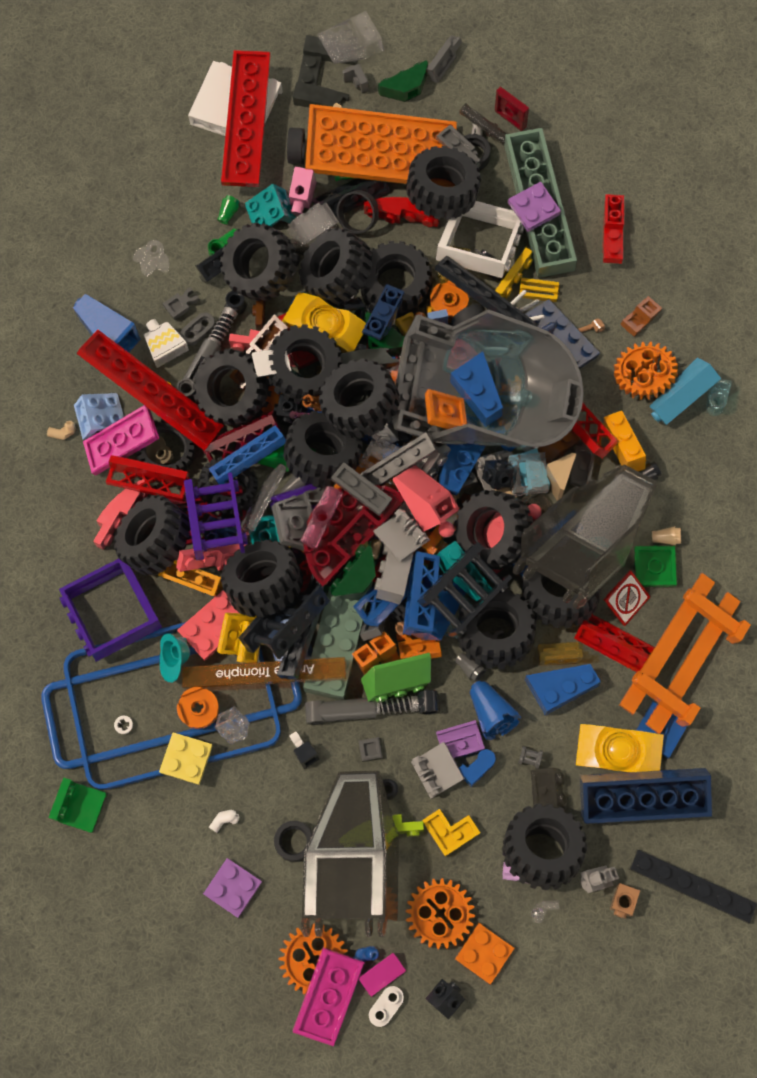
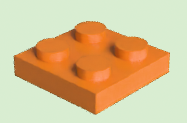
[425,389,467,429]
[455,923,514,985]

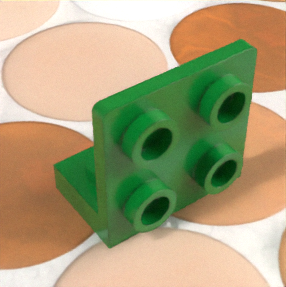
[48,777,107,833]

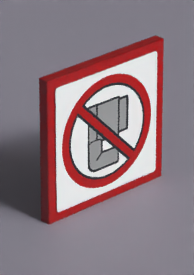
[603,570,650,626]

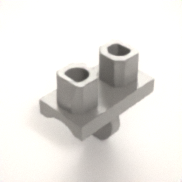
[581,865,619,893]

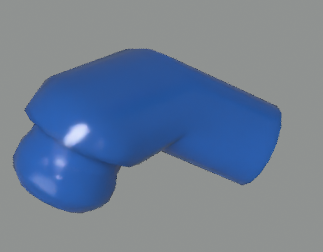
[353,946,379,962]

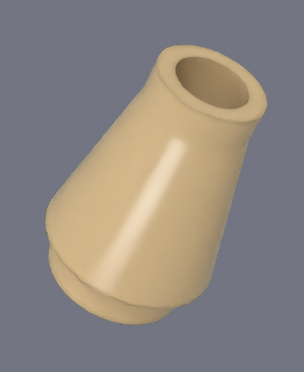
[652,526,681,546]

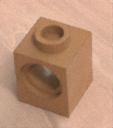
[610,883,640,919]

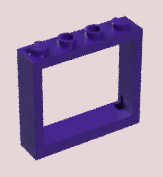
[59,559,162,662]

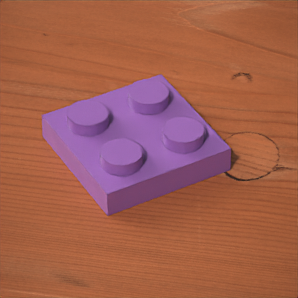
[508,182,561,232]
[203,858,262,918]

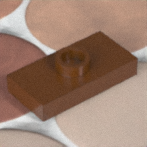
[252,300,266,331]

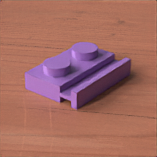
[436,720,485,759]

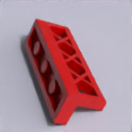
[572,403,619,459]
[106,455,189,501]
[574,614,655,672]

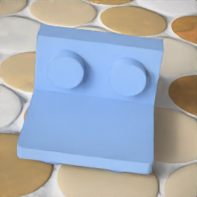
[74,393,124,440]

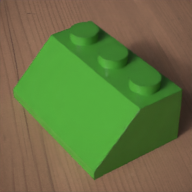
[361,652,431,703]

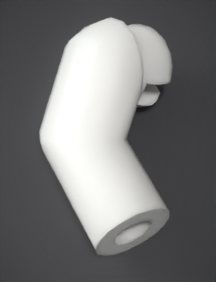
[209,810,240,833]

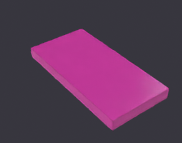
[83,405,159,476]
[292,947,364,1046]

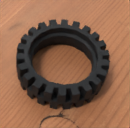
[136,419,194,471]
[197,457,258,514]

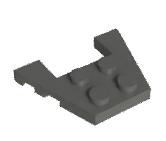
[272,485,327,551]

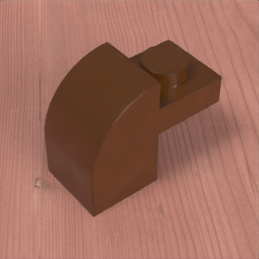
[537,429,581,467]

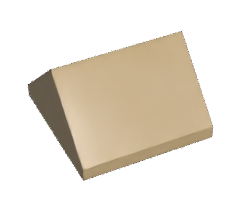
[546,453,576,502]

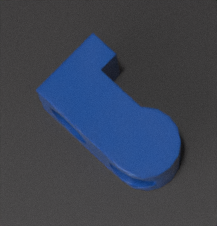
[459,749,496,787]

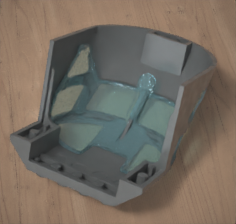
[392,309,583,448]

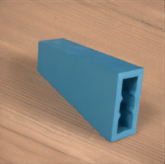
[649,358,721,425]

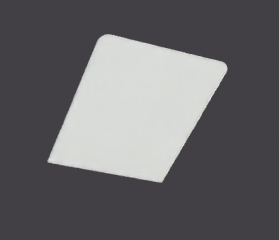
[252,350,291,377]

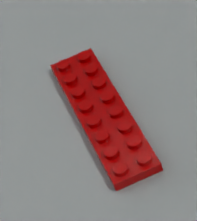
[221,50,271,187]
[76,329,224,451]

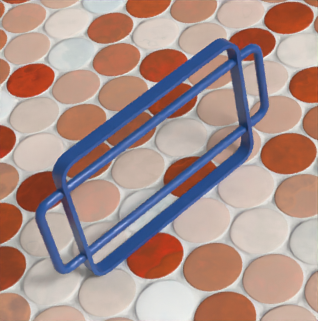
[41,622,302,790]

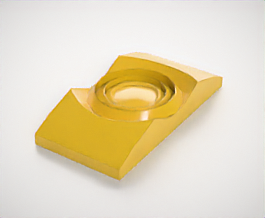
[282,292,366,353]
[576,724,664,772]

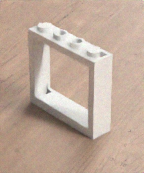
[436,201,525,278]

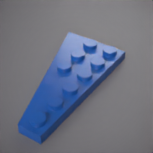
[439,416,498,496]

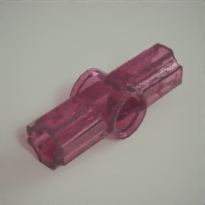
[300,486,343,549]

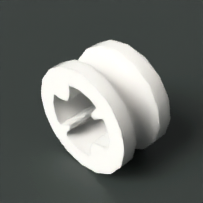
[114,716,133,734]

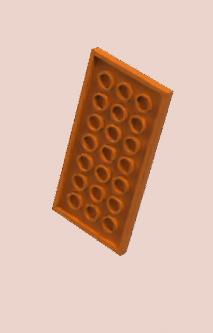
[305,104,457,187]

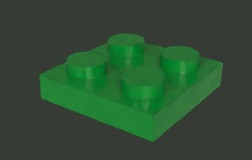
[634,546,677,587]

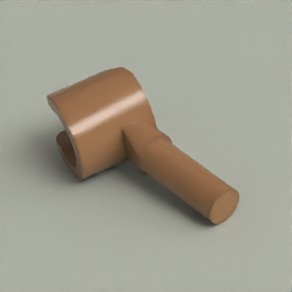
[578,319,605,333]

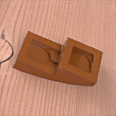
[620,296,662,337]

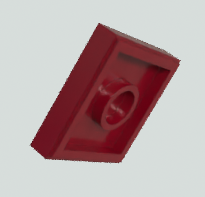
[495,86,529,131]

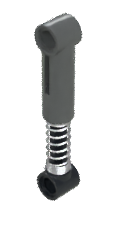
[176,290,246,402]
[305,690,440,725]

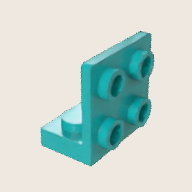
[245,184,297,227]

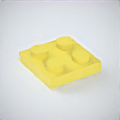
[159,733,213,785]

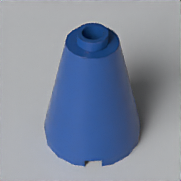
[470,681,521,740]

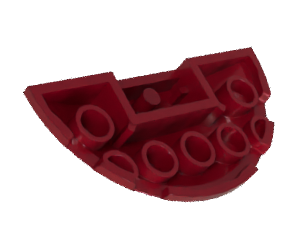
[303,485,405,587]

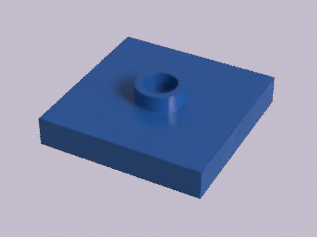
[636,702,687,759]

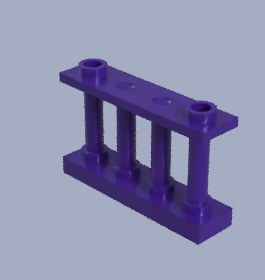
[184,473,248,561]

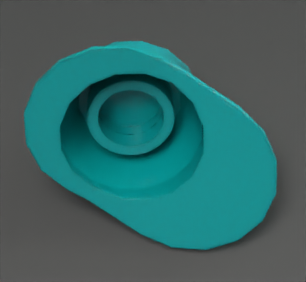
[160,634,190,682]

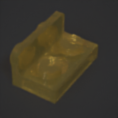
[538,642,583,665]

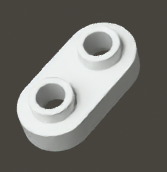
[369,986,404,1027]

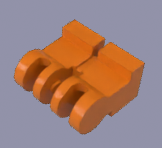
[352,631,400,675]

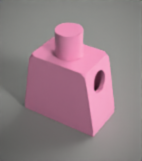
[289,167,317,216]

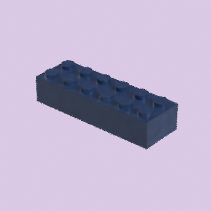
[580,768,712,824]

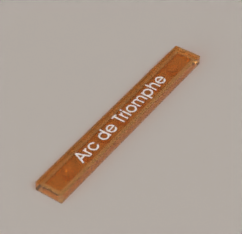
[182,657,346,689]

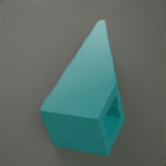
[437,541,492,602]

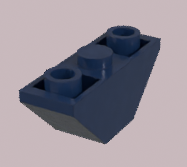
[362,284,404,340]

